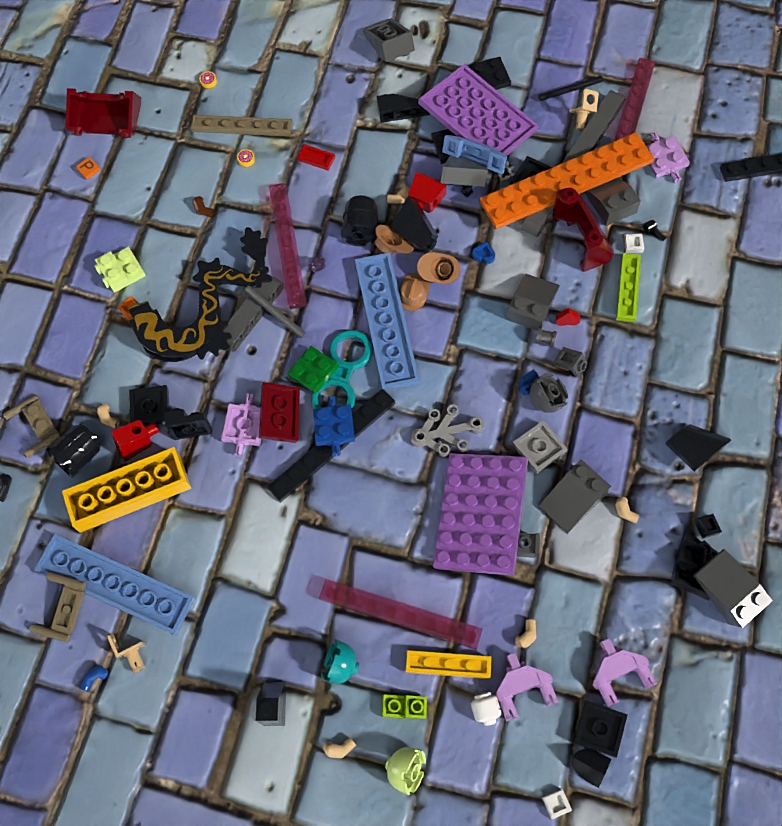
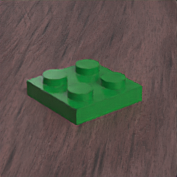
[287,345,339,394]

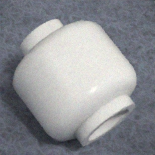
[471,692,502,726]

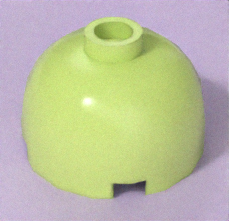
[385,747,426,795]

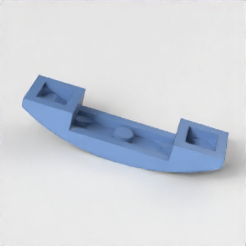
[442,135,507,174]

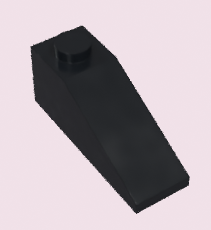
[376,93,430,123]

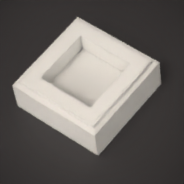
[623,234,644,253]
[542,789,572,820]

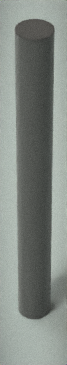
[244,285,305,338]

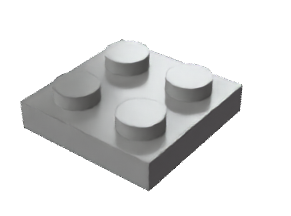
[512,420,568,474]

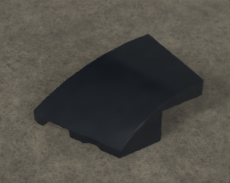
[665,424,731,472]
[670,527,719,601]

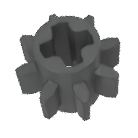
[493,160,515,182]

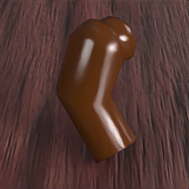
[192,196,214,217]

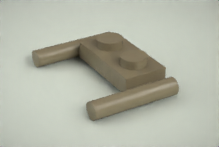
[3,395,61,458]
[30,572,86,643]

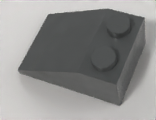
[363,18,415,62]
[584,177,641,226]
[506,274,560,331]
[538,460,611,534]
[693,549,772,628]

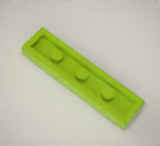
[616,253,641,323]

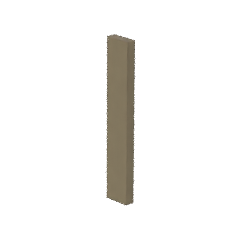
[191,115,293,137]

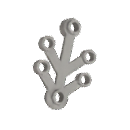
[411,404,484,457]

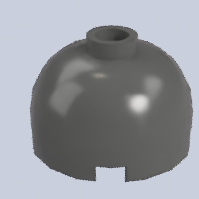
[530,373,568,413]

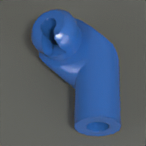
[519,369,538,395]
[79,665,108,692]

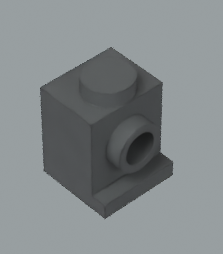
[517,533,540,558]

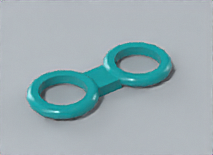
[311,330,373,409]

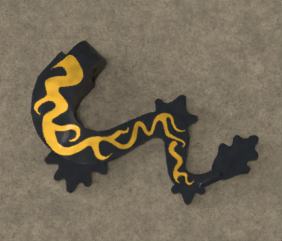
[128,227,272,362]

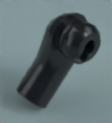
[0,473,12,502]

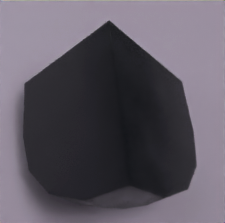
[571,749,612,788]

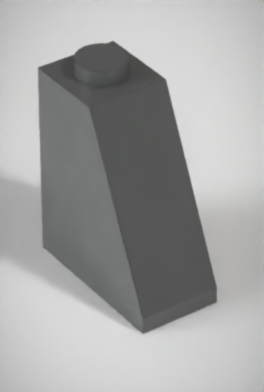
[440,156,493,187]

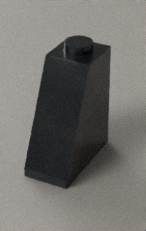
[390,197,438,251]
[255,682,287,726]

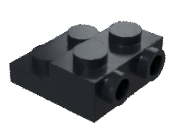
[162,408,212,440]

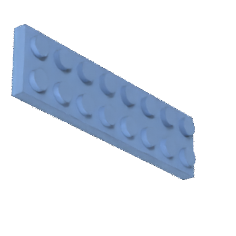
[355,253,420,391]
[34,534,195,636]

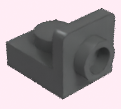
[554,347,587,377]

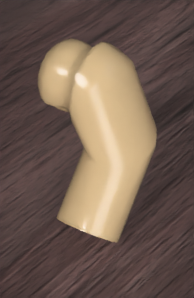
[387,187,410,204]

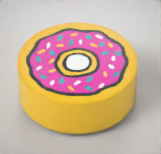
[199,71,217,88]
[237,149,255,167]

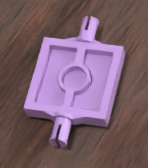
[646,132,690,183]
[221,393,261,456]

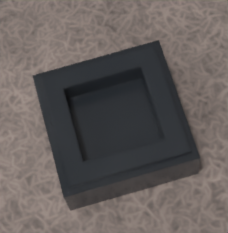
[694,514,722,539]

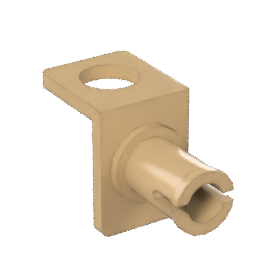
[569,89,599,131]
[107,634,146,674]

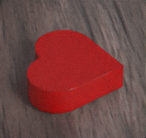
[556,308,580,326]

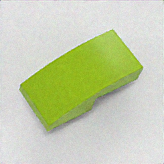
[381,695,427,719]

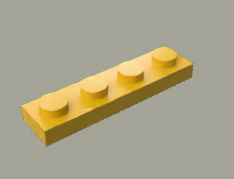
[406,650,491,679]

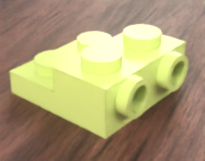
[94,246,146,293]

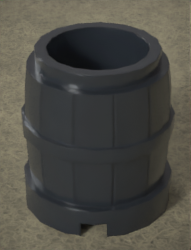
[341,195,378,247]
[45,424,102,478]

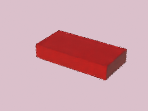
[297,144,335,171]

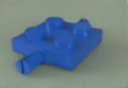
[313,396,355,457]

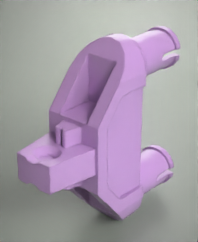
[592,638,658,707]
[495,653,559,721]

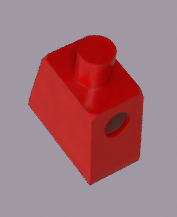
[408,172,446,213]
[111,420,159,462]

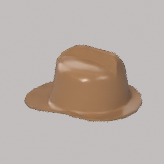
[375,225,414,255]
[417,252,460,284]
[399,273,430,311]

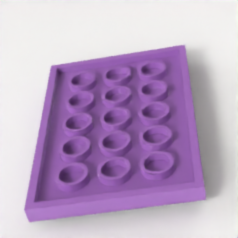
[418,64,539,156]
[433,453,528,576]

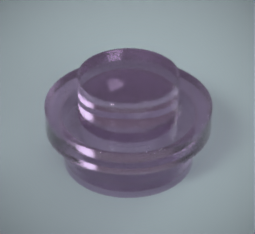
[308,257,326,272]

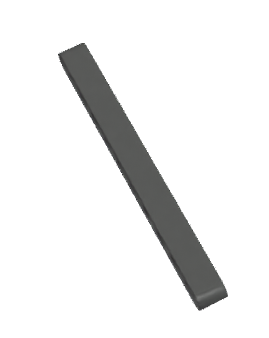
[521,90,626,237]

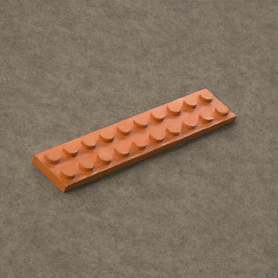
[480,132,654,229]

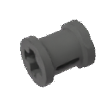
[535,327,557,347]

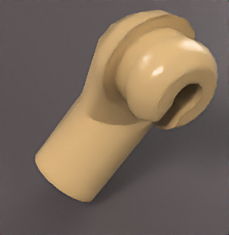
[97,404,120,428]
[615,496,640,524]
[515,619,536,648]
[323,737,356,758]

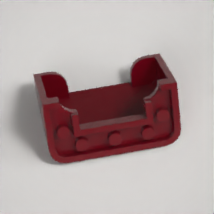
[65,88,141,138]
[552,188,614,272]

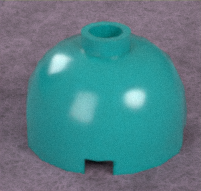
[321,639,359,684]

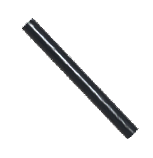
[538,76,603,101]

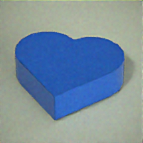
[472,242,495,264]

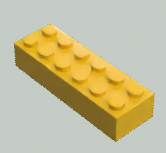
[62,447,192,533]

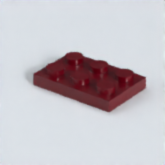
[259,382,300,443]

